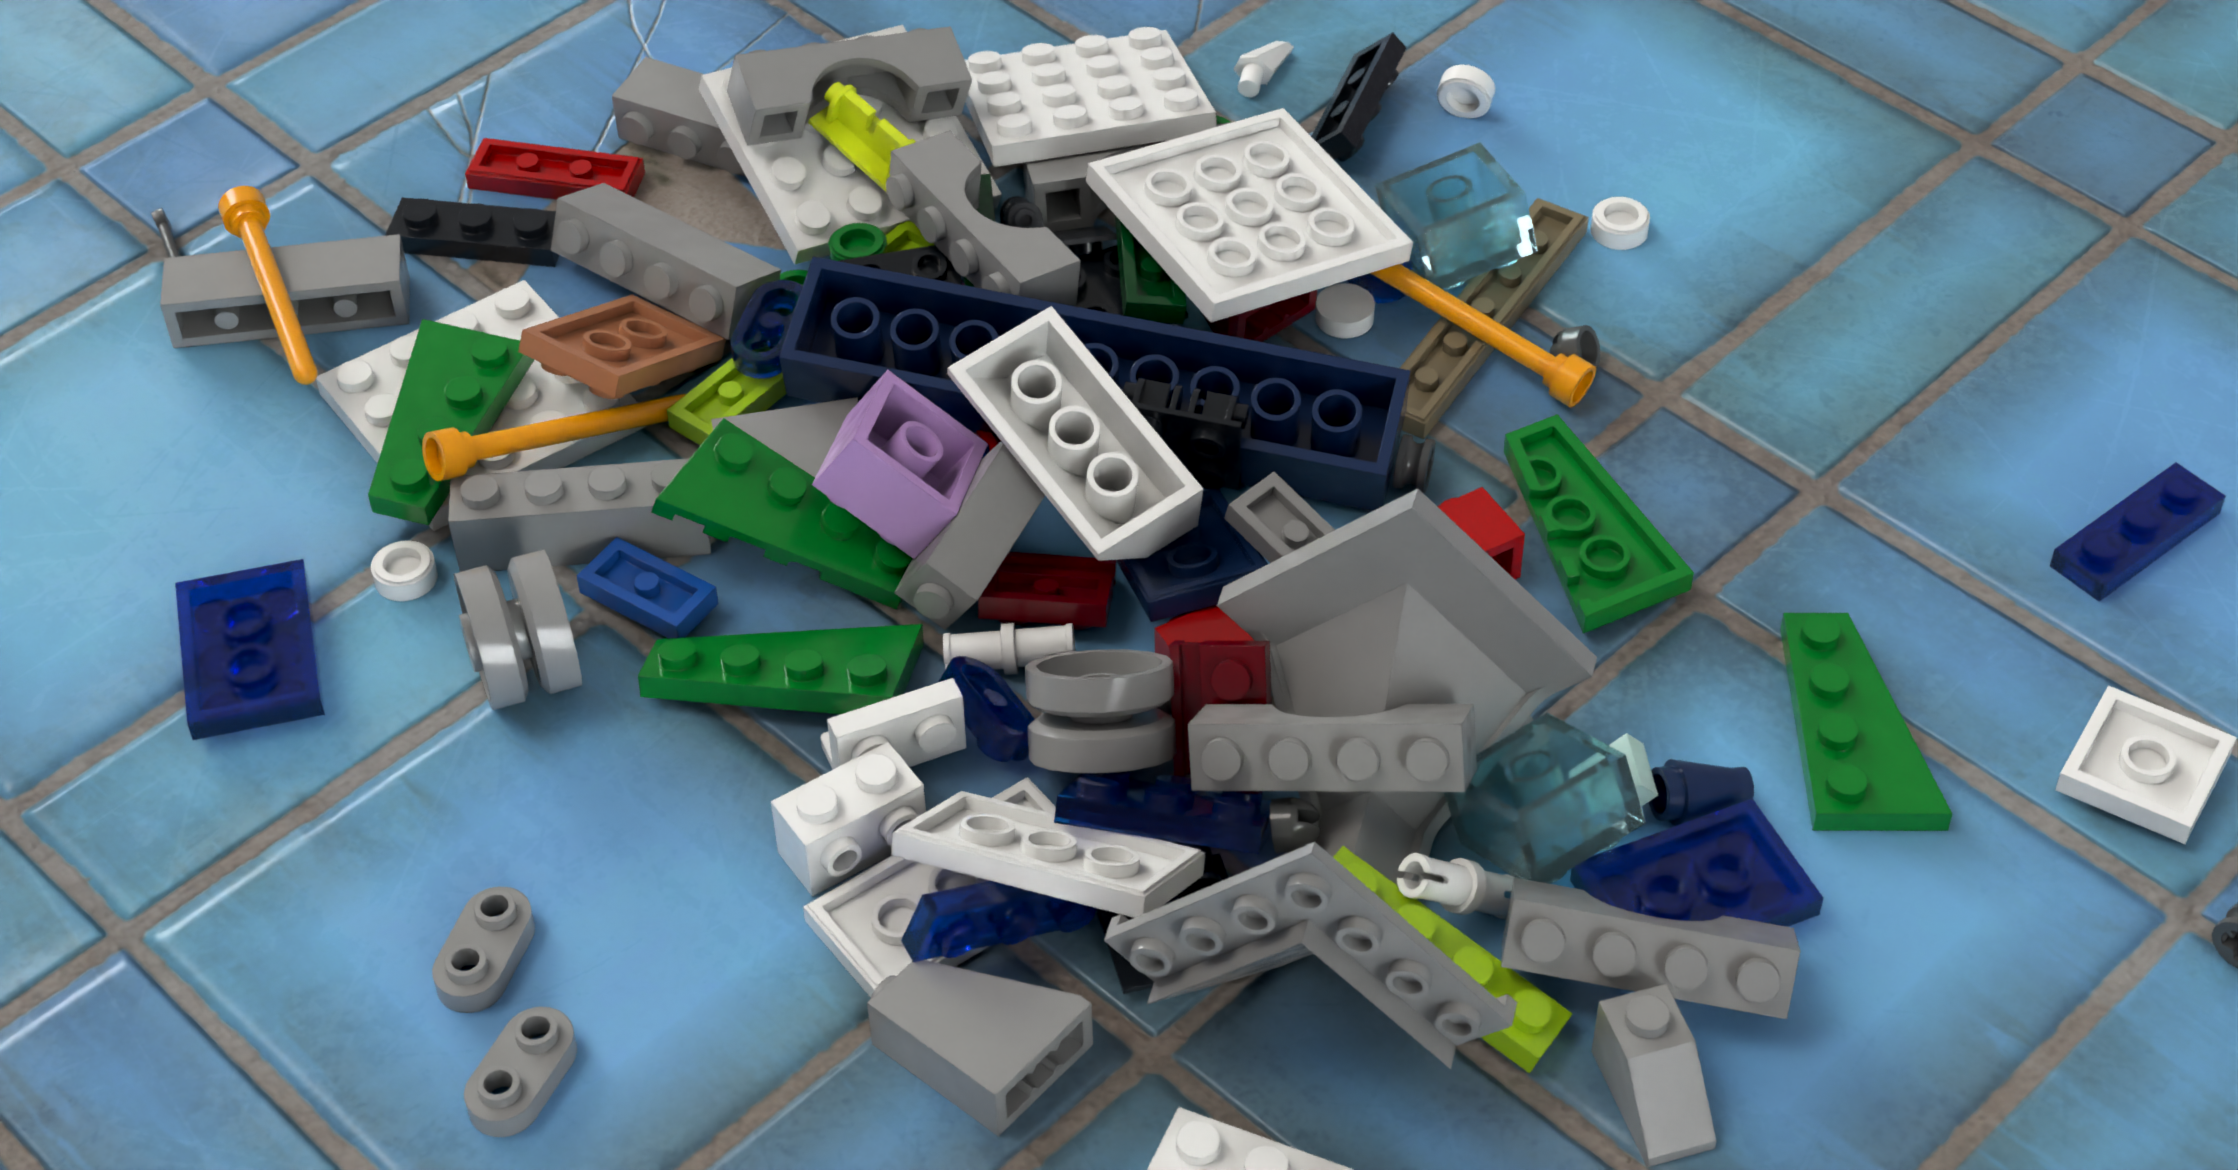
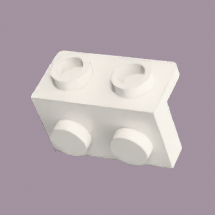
[821,678,967,769]

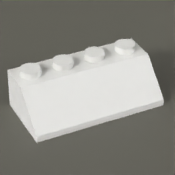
[947,306,1204,561]

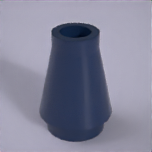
[1649,759,1754,827]

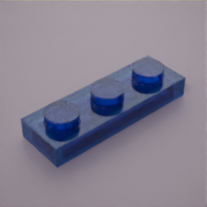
[2050,462,2226,602]
[901,881,1096,962]

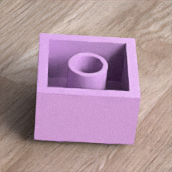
[812,370,988,559]

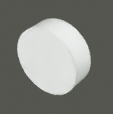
[1437,65,1495,118]
[1591,197,1650,250]
[1315,283,1375,339]
[371,541,438,601]

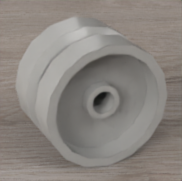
[453,549,582,710]
[1025,649,1177,773]

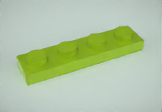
[1333,846,1573,1074]

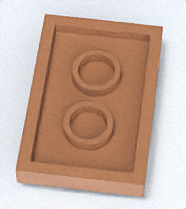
[518,295,726,399]

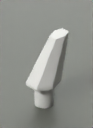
[1234,41,1294,97]

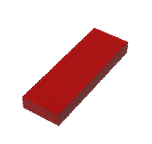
[465,138,645,200]

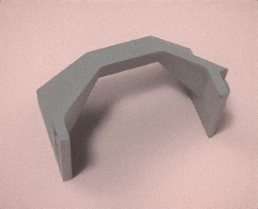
[1104,488,1597,1069]

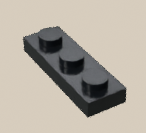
[1311,32,1407,162]
[385,197,560,267]

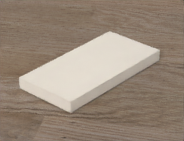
[803,777,1066,998]
[891,791,1205,918]

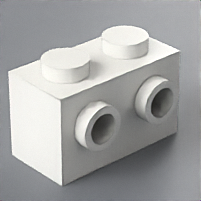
[771,742,926,897]

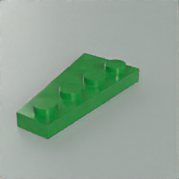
[368,319,534,526]
[1503,414,1694,634]
[651,418,912,609]
[1780,613,1952,831]
[638,624,924,714]

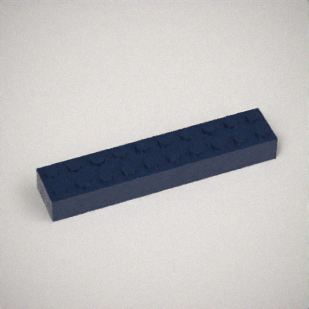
[779,256,1411,511]

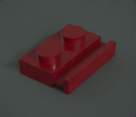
[978,552,1117,630]
[1169,640,1272,777]

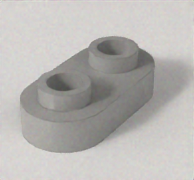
[432,887,535,1013]
[464,1007,577,1137]

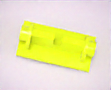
[808,82,916,192]

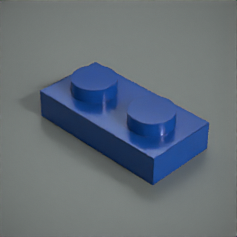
[577,537,719,638]

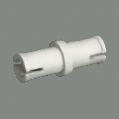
[943,623,1076,675]
[1397,853,1518,920]

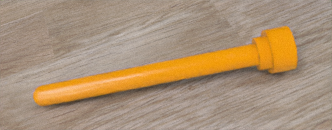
[218,186,318,385]
[1370,264,1596,408]
[422,394,686,481]

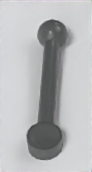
[151,208,180,258]

